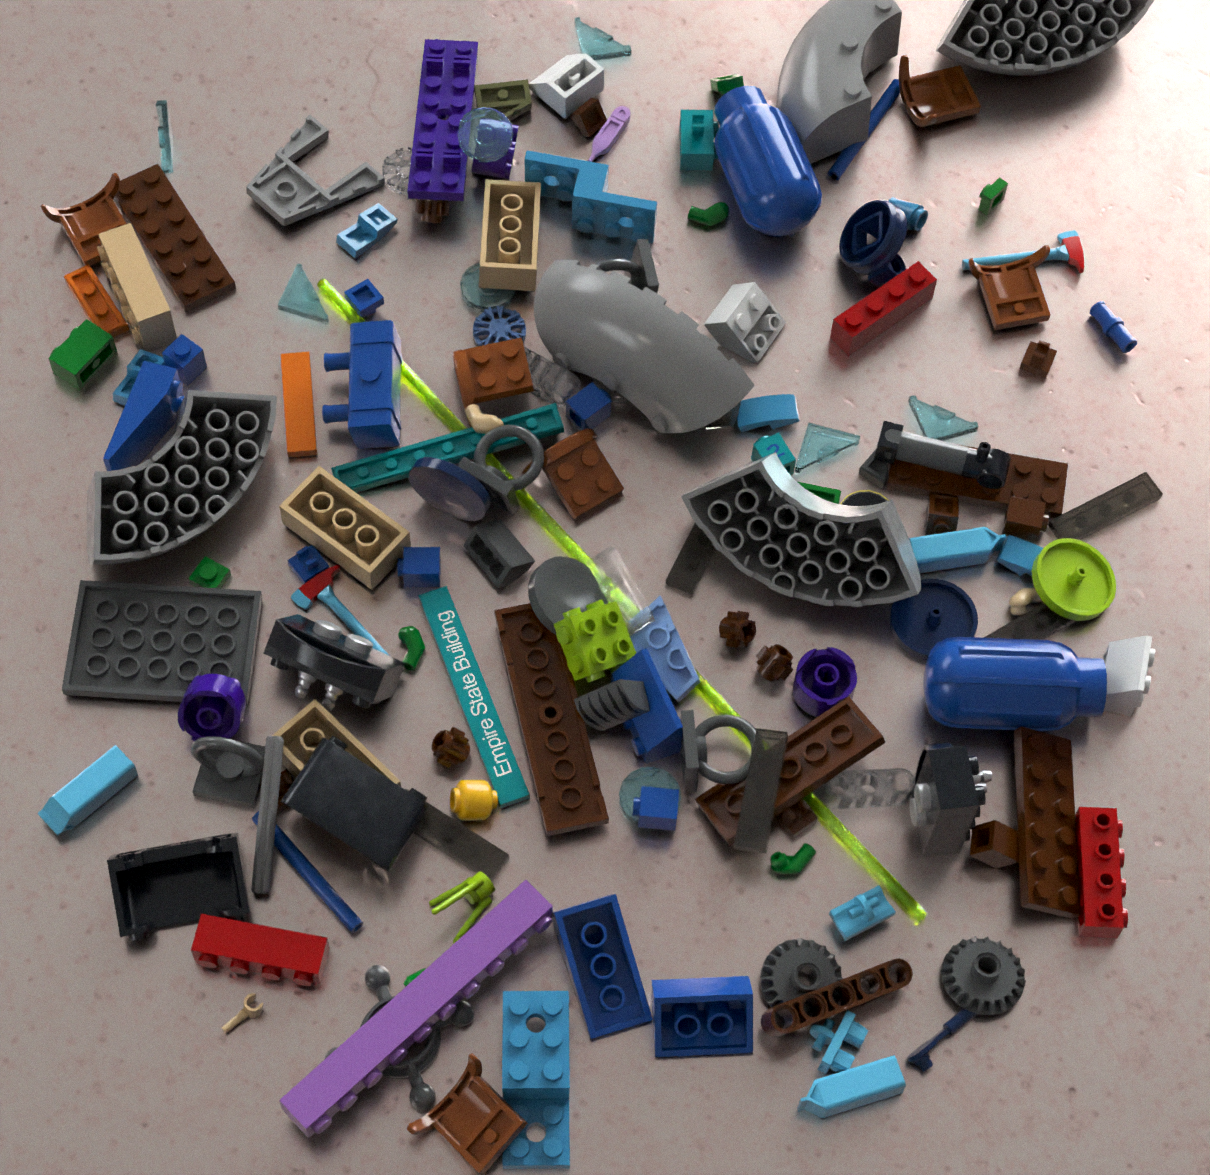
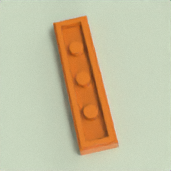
[281,351,317,458]

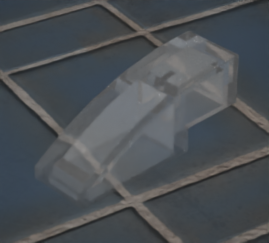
[586,546,656,637]

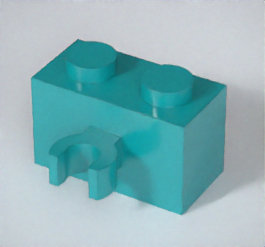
[679,109,719,171]

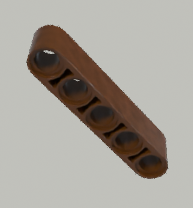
[761,958,913,1037]

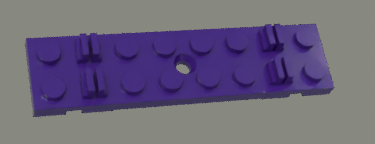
[407,39,478,201]

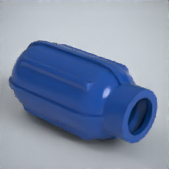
[714,86,822,237]
[923,637,1107,731]

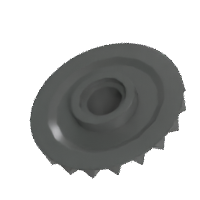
[941,936,1026,1015]
[760,938,843,1018]

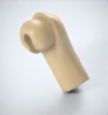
[465,404,504,434]
[1009,588,1043,616]

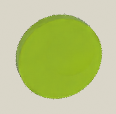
[1032,538,1116,621]

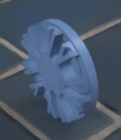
[473,306,526,346]

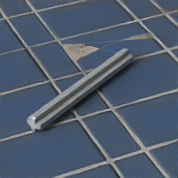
[251,736,284,894]

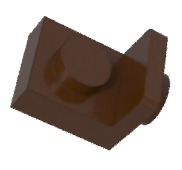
[925,494,959,536]

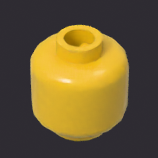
[449,780,498,821]

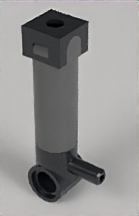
[874,421,1011,489]

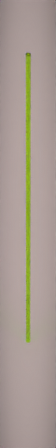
[317,278,928,922]

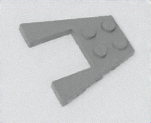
[246,115,385,226]

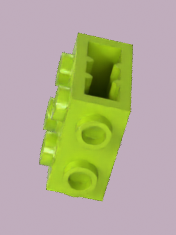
[553,599,636,683]

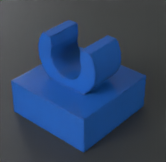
[344,278,384,318]
[287,545,329,584]

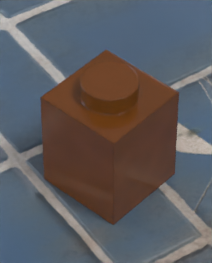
[1002,496,1049,542]
[970,820,1019,868]

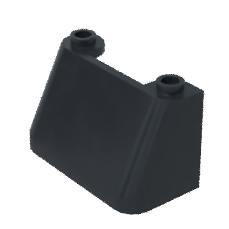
[280,735,429,871]
[107,832,250,941]

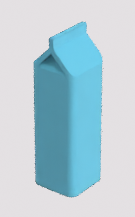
[909,527,1006,573]
[37,745,138,836]
[797,1055,906,1118]

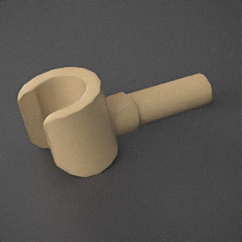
[221,993,263,1034]

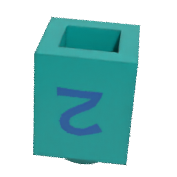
[751,432,796,475]

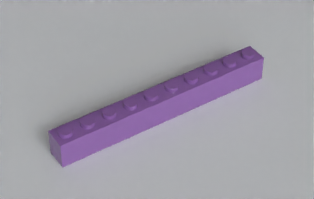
[279,880,553,1138]

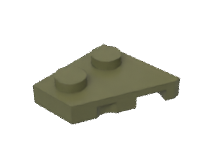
[474,79,532,123]

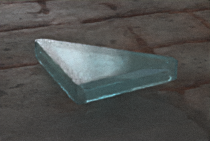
[574,17,632,61]
[156,100,173,173]
[278,264,329,324]
[908,395,979,441]
[795,423,860,473]

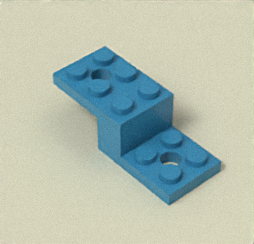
[524,150,657,243]
[502,991,570,1169]

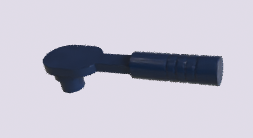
[907,1008,977,1072]

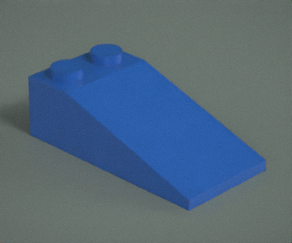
[103,361,184,471]
[552,894,653,1039]

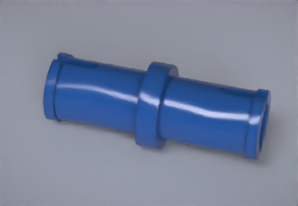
[1090,301,1137,353]

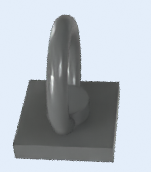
[595,239,659,293]
[458,425,544,516]
[680,710,764,793]
[191,736,265,808]

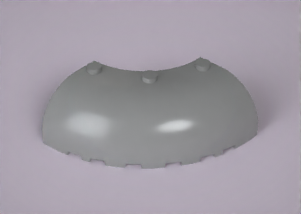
[776,0,902,164]
[936,0,1155,76]
[534,259,755,433]
[87,390,277,565]
[681,452,921,607]

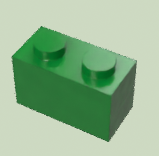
[48,319,117,391]

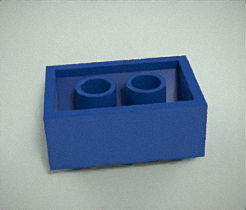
[611,648,683,765]
[652,976,753,1057]

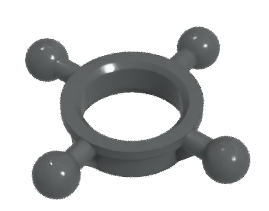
[324,965,474,1110]

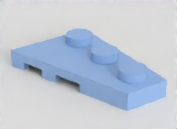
[627,596,701,702]

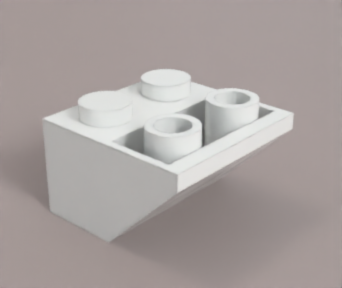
[529,53,605,119]
[704,282,786,363]
[1103,635,1155,717]

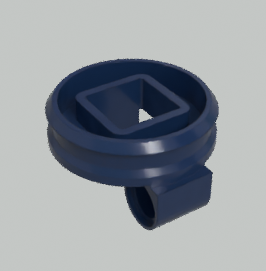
[839,199,907,287]

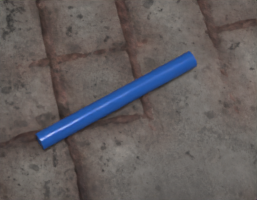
[827,79,900,180]
[252,811,364,933]

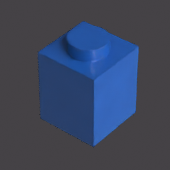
[162,334,207,386]
[566,382,612,430]
[397,547,441,588]
[632,786,679,831]

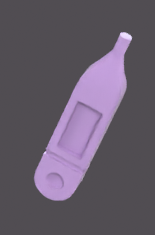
[588,106,630,162]

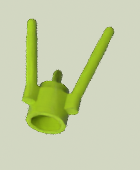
[429,871,495,943]

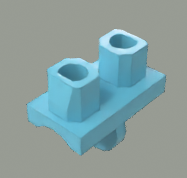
[829,885,896,941]
[809,1010,869,1074]

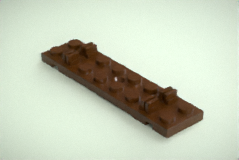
[494,603,609,836]

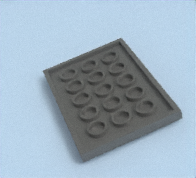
[62,580,262,706]

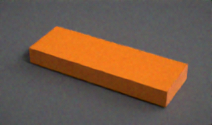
[64,264,129,338]

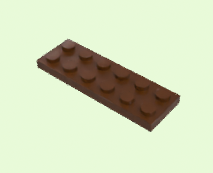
[114,164,236,312]
[886,444,1068,519]
[695,696,885,847]
[1014,726,1080,919]

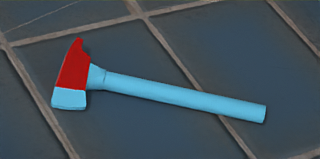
[962,230,1084,273]
[291,565,390,656]

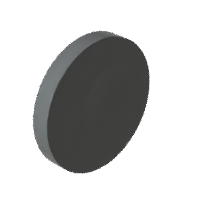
[528,556,609,635]

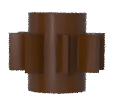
[415,199,450,223]
[719,611,756,648]
[756,644,793,682]
[431,727,470,768]

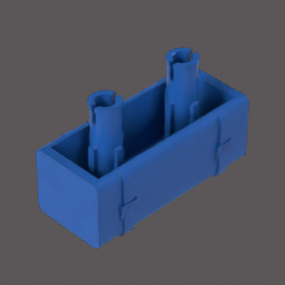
[322,320,402,449]

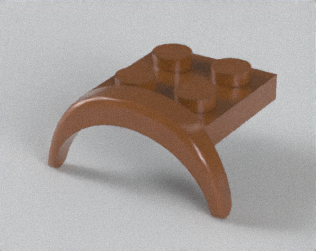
[899,55,981,127]
[40,173,126,266]
[969,245,1051,330]
[452,337,534,427]
[522,428,624,520]
[407,1053,528,1175]

